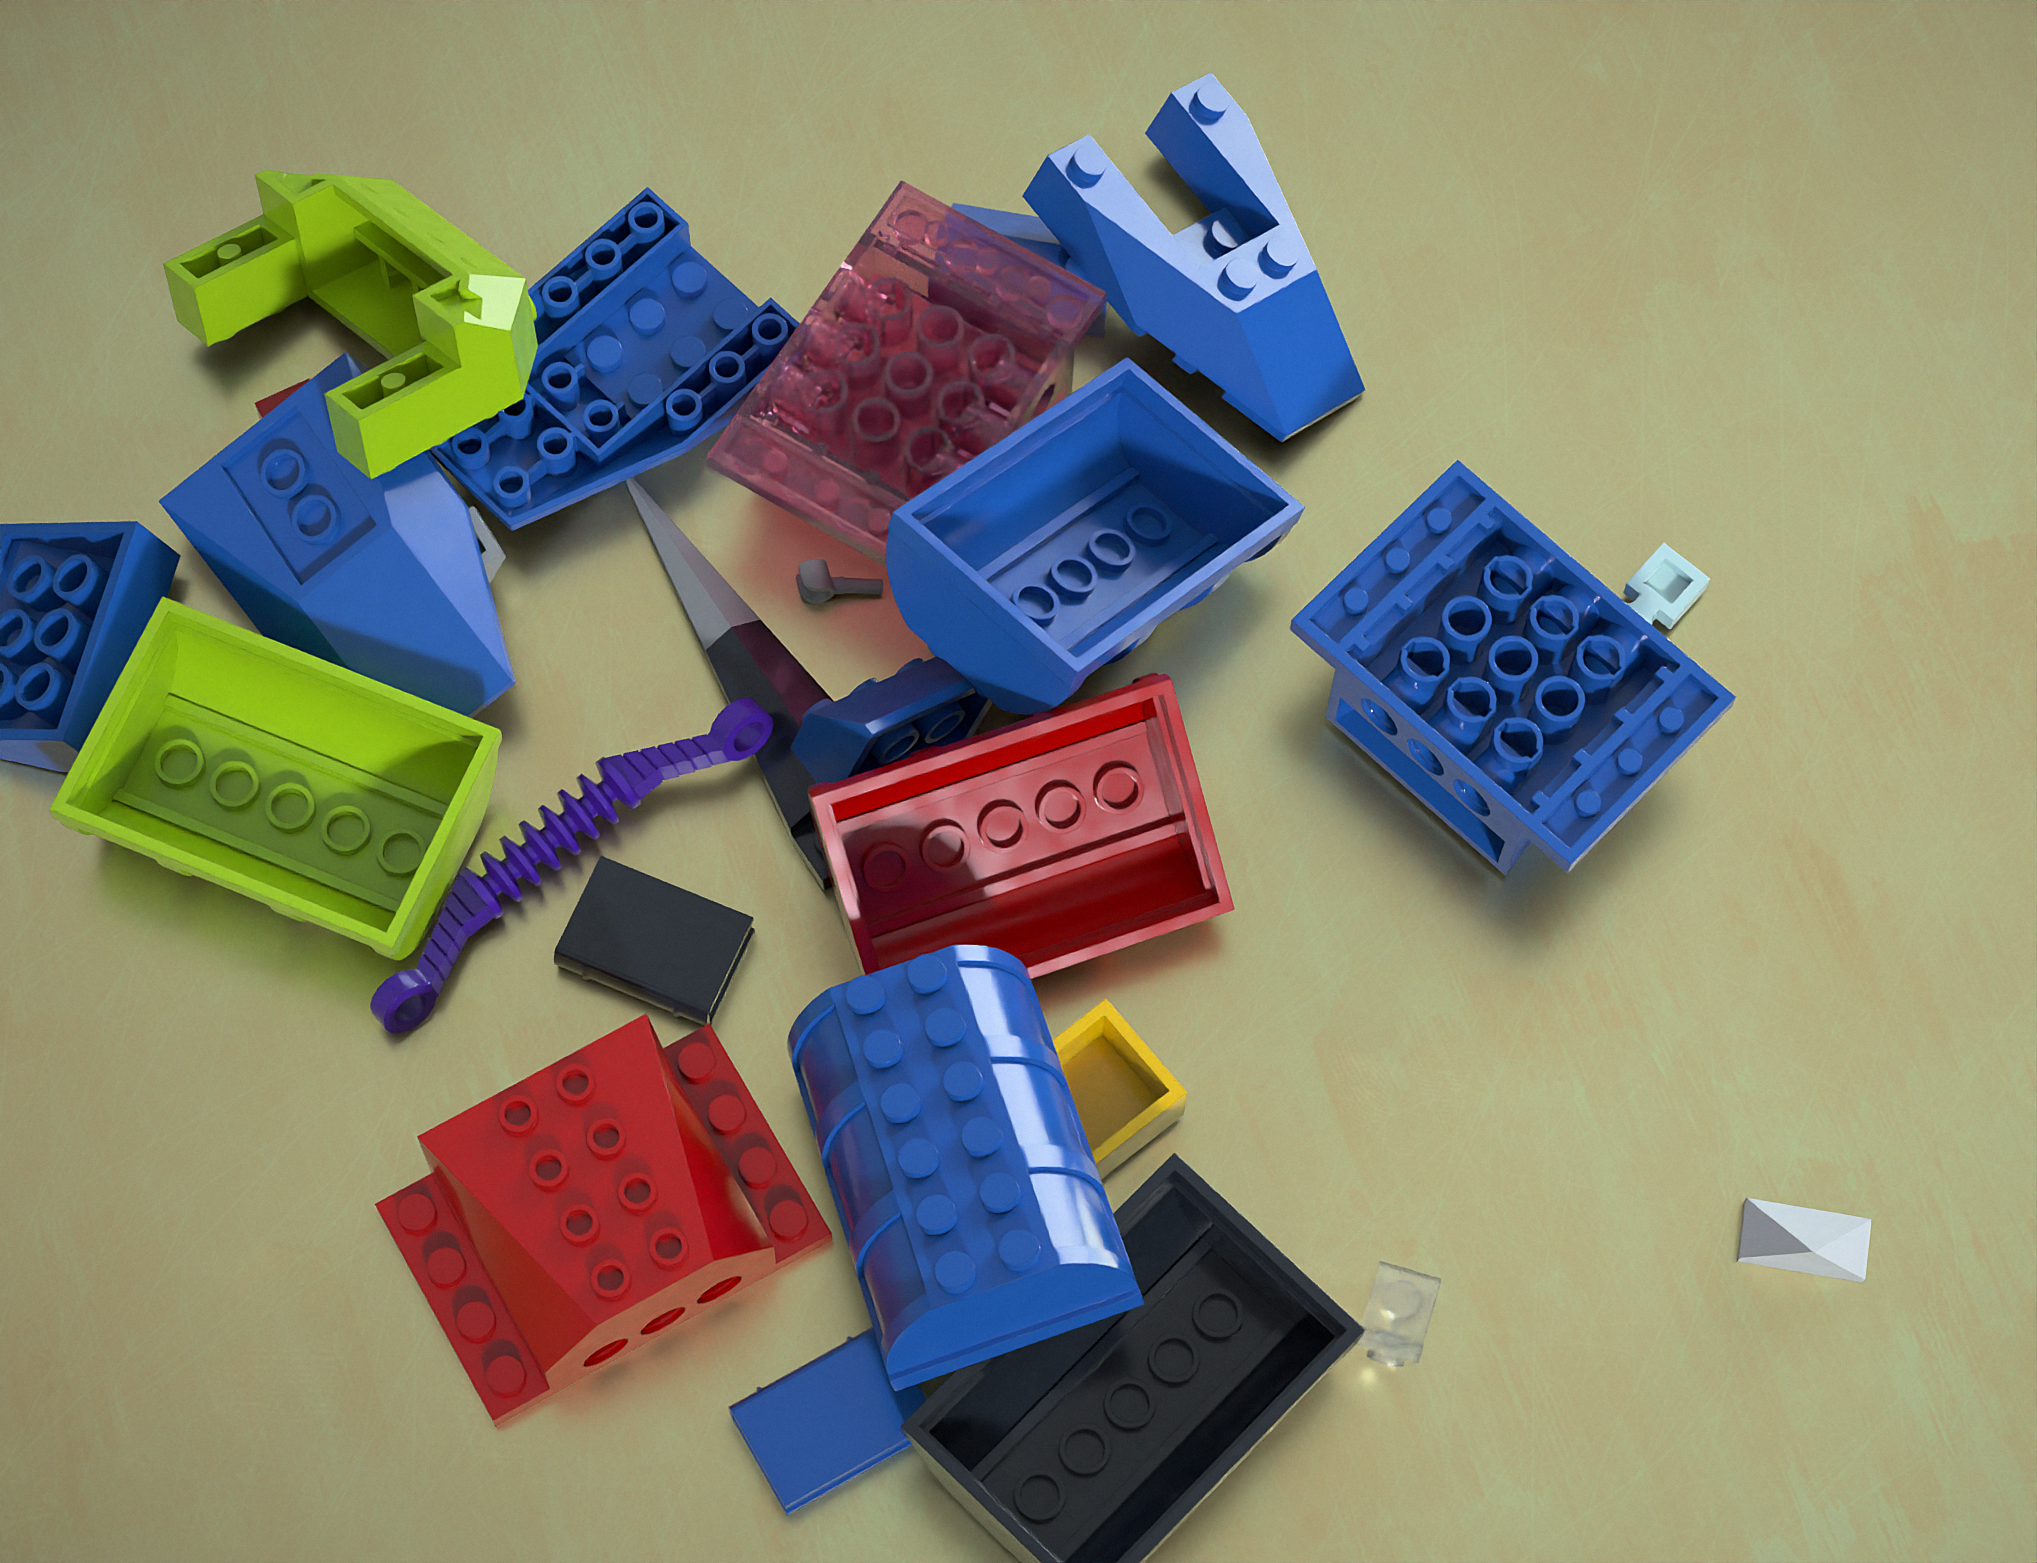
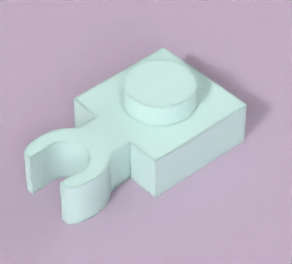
[1623,543,1710,629]

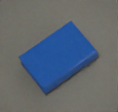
[728,1326,927,1516]

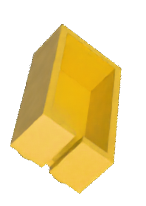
[1052,999,1188,1180]

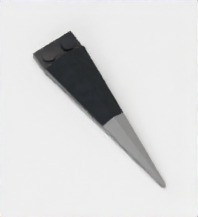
[626,478,834,891]

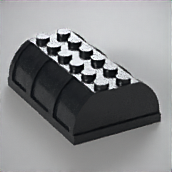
[900,1152,1365,1563]

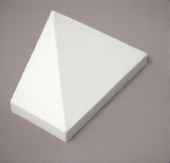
[1737,1198,1871,1283]

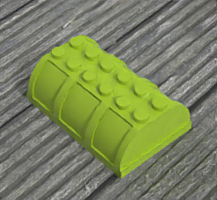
[49,596,503,961]

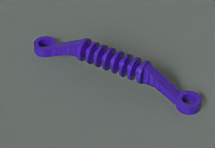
[370,697,774,1034]

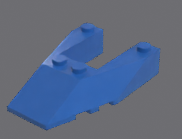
[1022,73,1365,442]

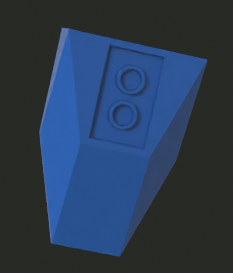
[428,187,814,531]
[158,352,516,718]

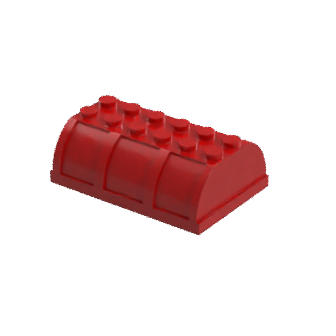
[807,673,1235,979]

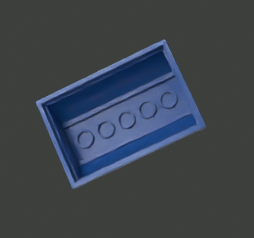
[886,357,1305,715]
[787,945,1145,1391]

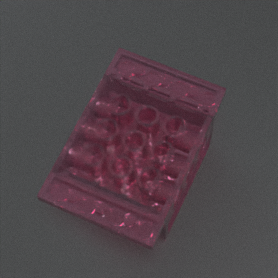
[707,180,1106,567]

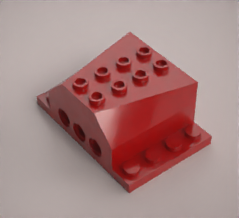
[375,1013,832,1427]

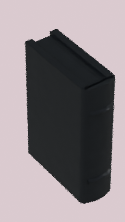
[554,856,755,1026]

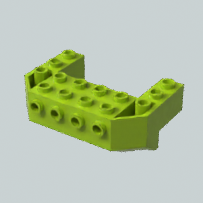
[163,170,538,479]

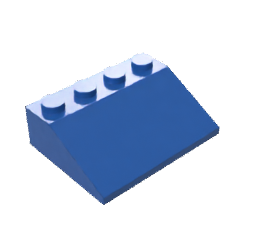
[0,521,181,772]

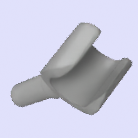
[796,559,883,604]

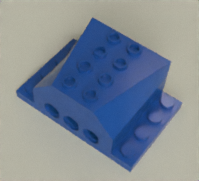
[1290,460,1736,875]

